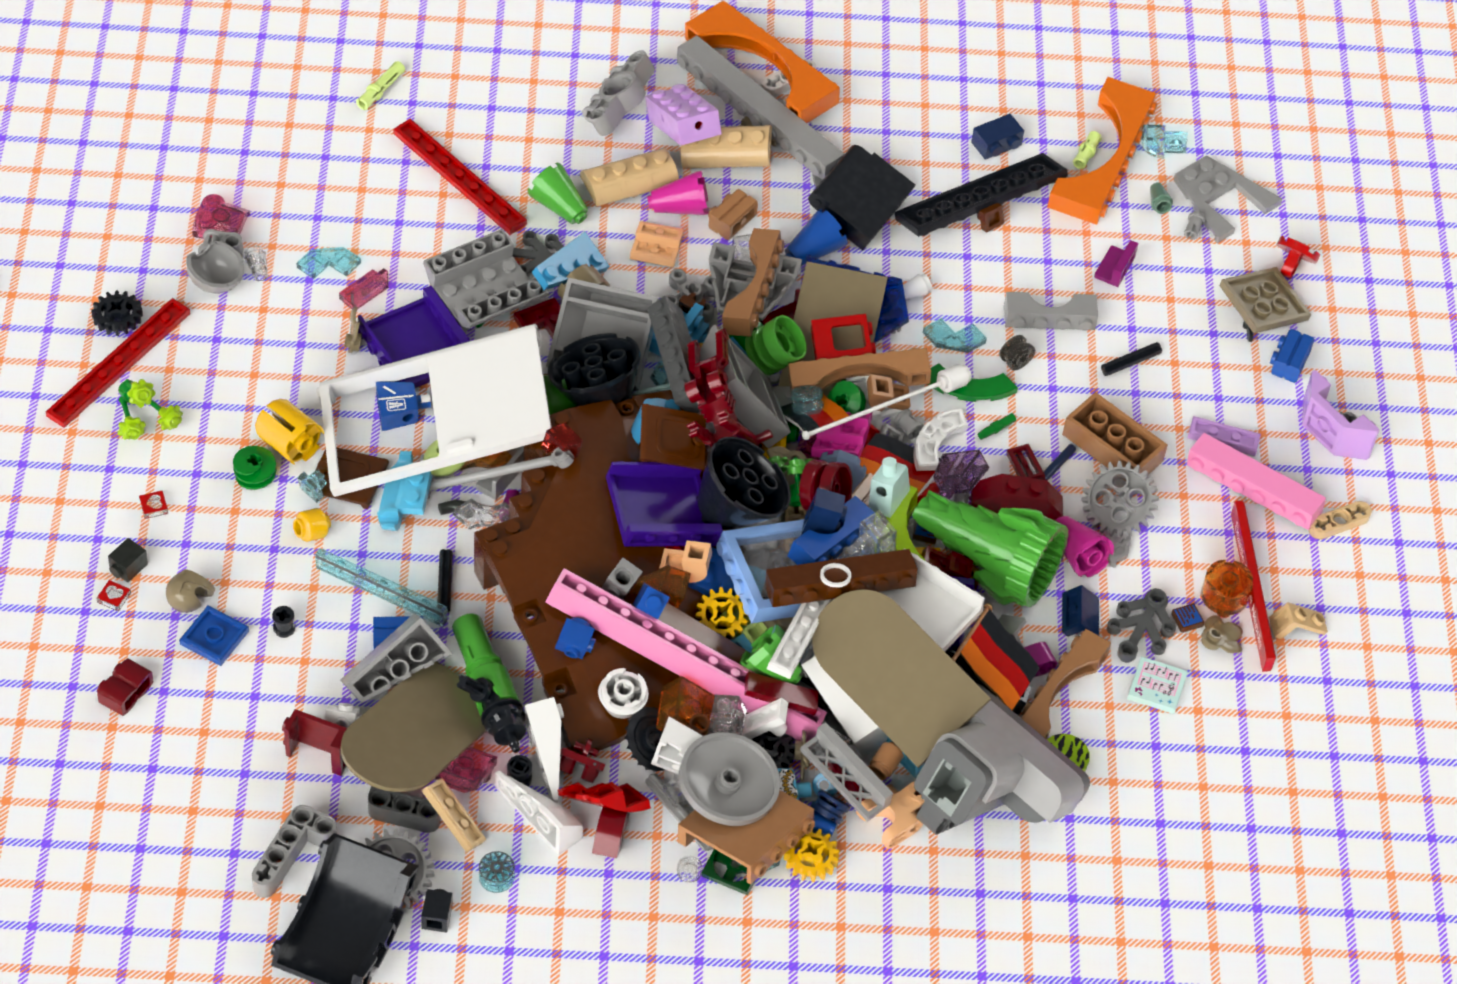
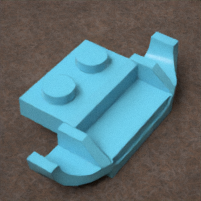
[377,451,432,531]

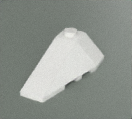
[524,697,564,803]
[495,771,584,855]

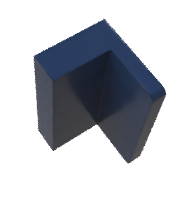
[1062,585,1099,637]

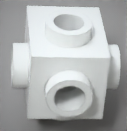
[325,703,360,728]

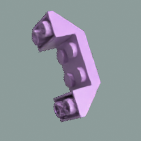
[1302,370,1380,460]

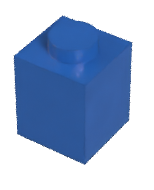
[632,583,670,619]

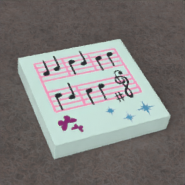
[1127,656,1188,714]

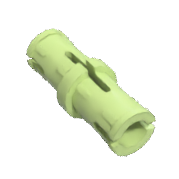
[1073,131,1102,169]

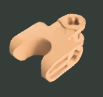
[856,781,925,849]

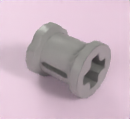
[894,409,924,440]

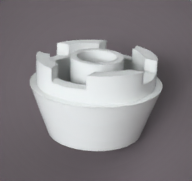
[598,668,649,719]

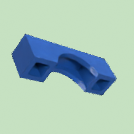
[787,496,876,565]

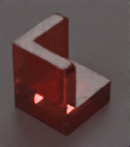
[541,423,583,459]

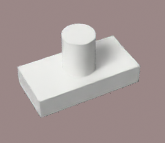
[743,698,788,739]

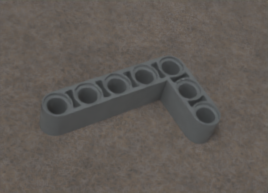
[368,786,440,833]

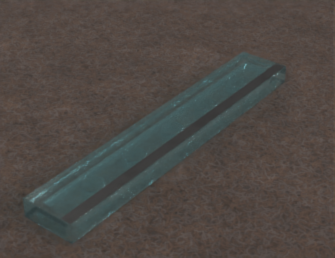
[315,548,447,627]

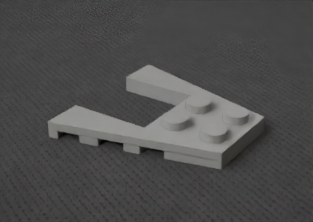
[1174,155,1282,244]

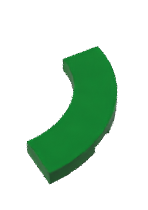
[927,363,1018,402]

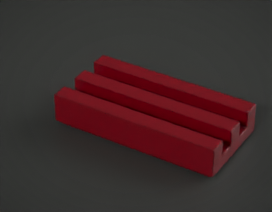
[1007,444,1045,480]

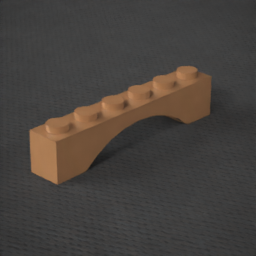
[722,228,785,337]
[788,348,931,399]
[1022,629,1111,740]

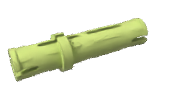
[356,61,405,110]

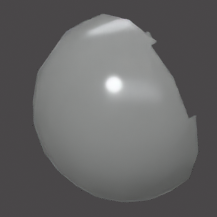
[186,241,244,294]

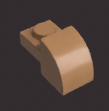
[867,374,911,412]

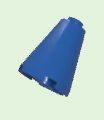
[784,209,848,266]

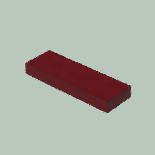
[744,671,818,715]

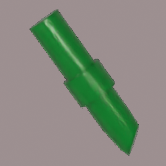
[978,413,1016,440]

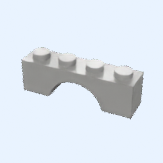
[1004,292,1098,330]

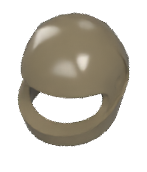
[166,569,215,613]

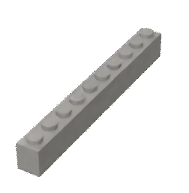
[677,35,844,180]

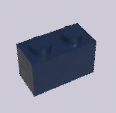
[971,113,1024,160]
[801,487,847,535]

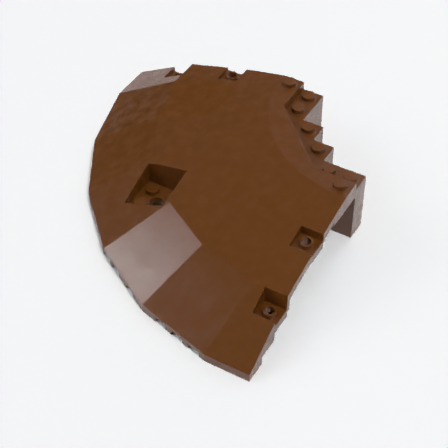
[474,390,768,755]

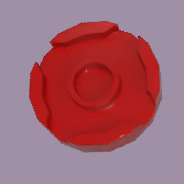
[1276,236,1320,279]

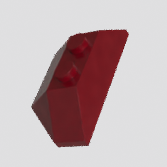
[971,474,1063,521]

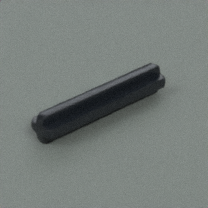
[1101,342,1162,376]
[437,549,453,613]

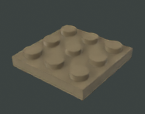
[1219,267,1311,333]

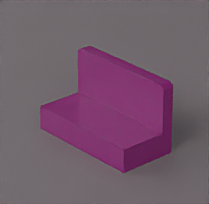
[1094,240,1139,287]

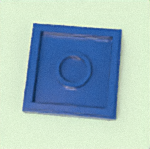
[179,605,249,666]

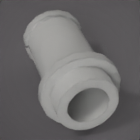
[1184,211,1205,240]

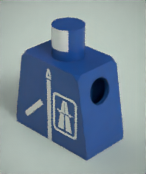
[376,381,431,431]

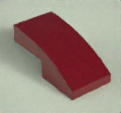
[921,545,973,578]

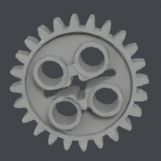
[1081,461,1159,538]
[365,829,435,910]

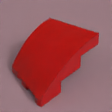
[557,782,651,812]

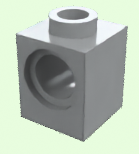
[601,558,643,600]

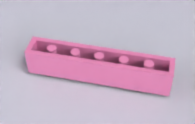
[1187,433,1326,530]

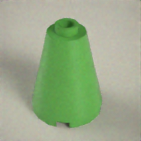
[527,163,588,224]

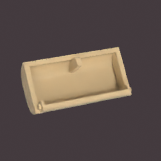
[681,125,772,169]
[580,148,679,207]

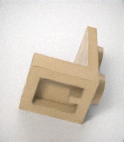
[1269,602,1328,639]

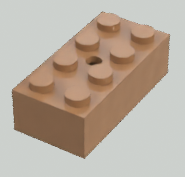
[1062,392,1168,481]

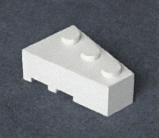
[651,717,703,775]

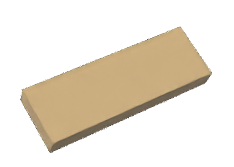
[422,778,487,853]

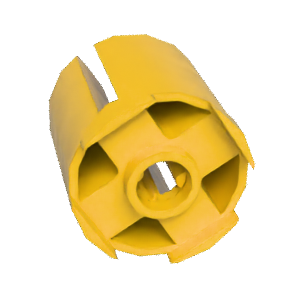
[255,399,324,465]

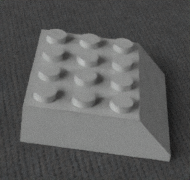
[546,278,659,391]
[700,324,791,449]

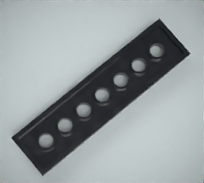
[894,153,1068,237]

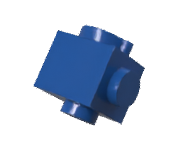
[555,617,596,659]

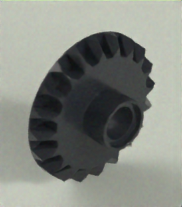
[624,707,670,772]

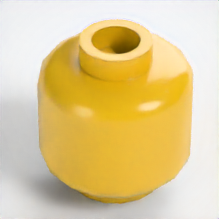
[293,508,331,542]

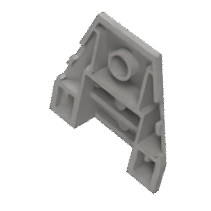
[709,242,802,321]

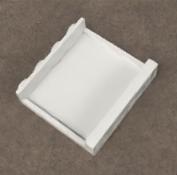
[880,548,984,651]

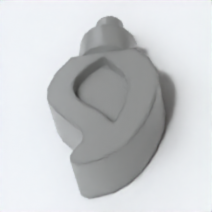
[1109,536,1131,568]

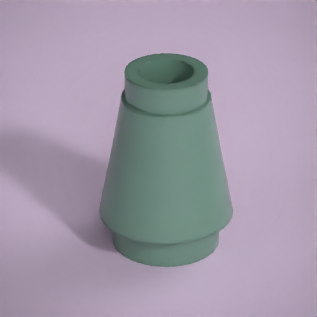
[1150,182,1173,214]

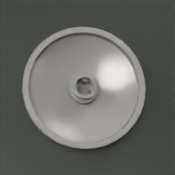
[679,732,780,826]

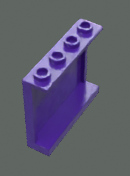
[358,285,470,388]
[606,461,723,546]

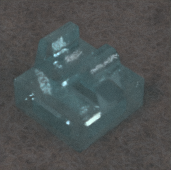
[297,470,327,503]

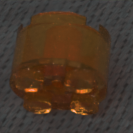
[1200,560,1253,618]

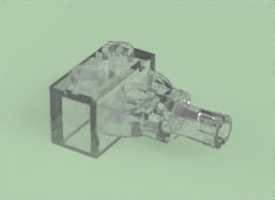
[836,510,897,559]

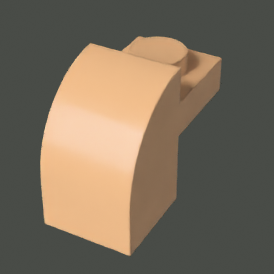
[659,540,712,583]

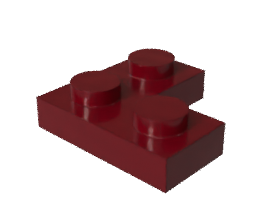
[514,297,561,339]

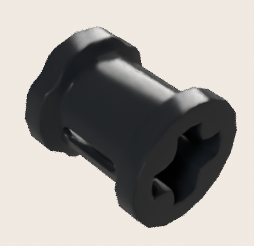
[272,606,295,638]

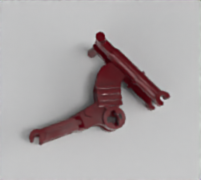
[684,328,773,446]

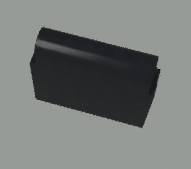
[808,145,916,251]

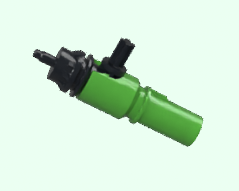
[452,613,526,753]

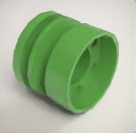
[745,315,807,376]

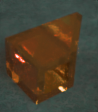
[631,565,691,609]

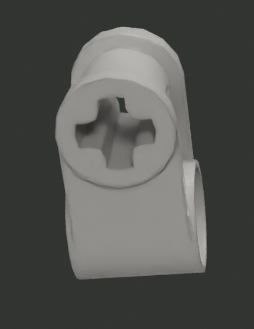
[198,229,244,258]

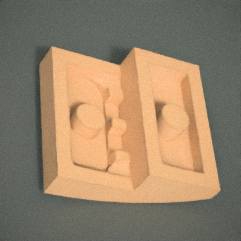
[630,221,684,268]

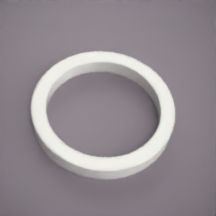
[820,563,851,587]

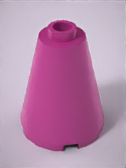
[647,171,710,215]
[1055,516,1114,577]

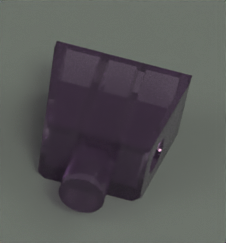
[933,450,990,499]

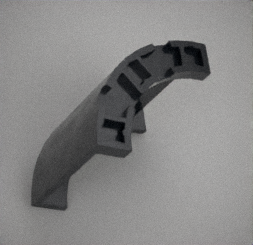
[271,833,419,984]

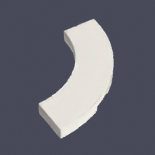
[913,409,969,471]

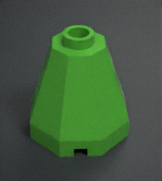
[740,624,803,685]

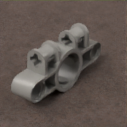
[582,50,655,136]

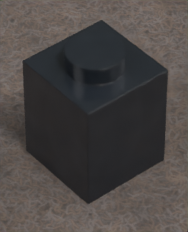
[421,889,453,933]

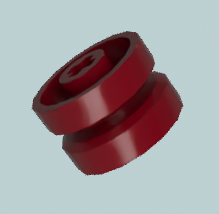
[799,459,853,511]

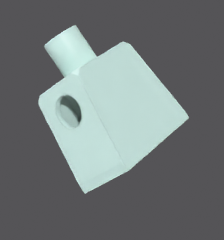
[869,457,910,518]

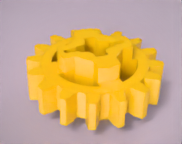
[695,587,748,639]
[783,829,840,882]

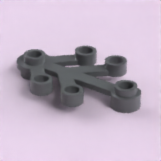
[513,231,564,277]
[1107,588,1176,663]

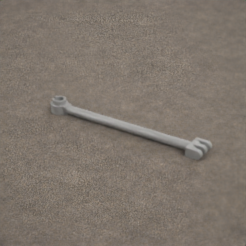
[427,446,574,499]

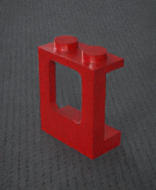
[810,314,876,360]

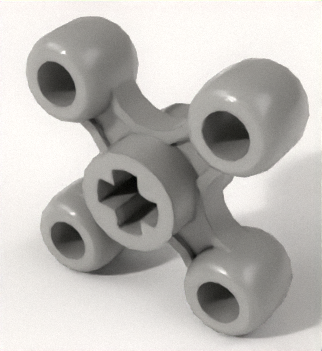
[666,269,714,323]

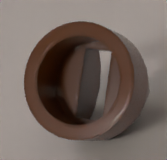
[689,714,710,736]

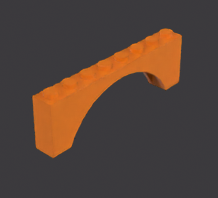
[685,0,840,123]
[1047,77,1158,225]

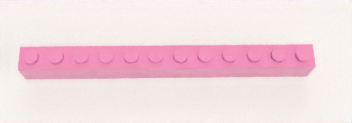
[546,568,827,743]

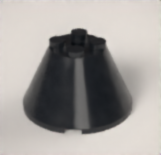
[548,333,641,411]
[696,437,791,530]

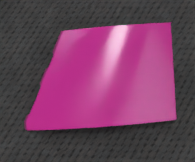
[811,412,873,458]

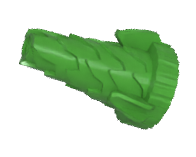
[912,490,1069,607]

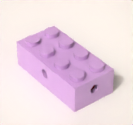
[645,84,722,146]

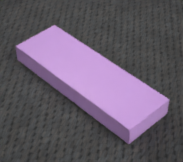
[1188,416,1261,456]

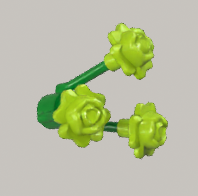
[117,379,183,440]

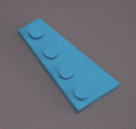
[532,231,610,290]

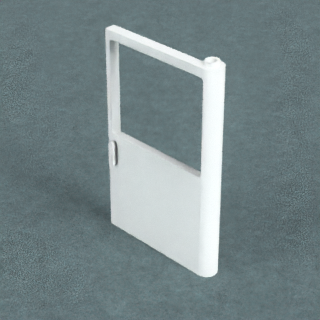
[316,324,554,497]

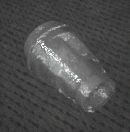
[244,246,268,281]

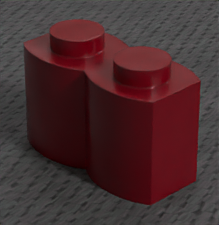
[97,658,154,716]

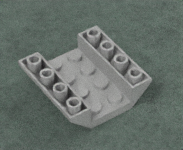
[423,229,550,328]

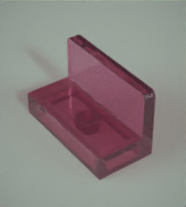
[339,268,389,310]

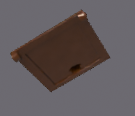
[640,404,706,470]
[306,447,389,509]

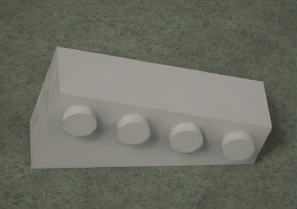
[340,613,453,703]

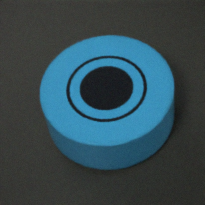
[812,773,838,796]

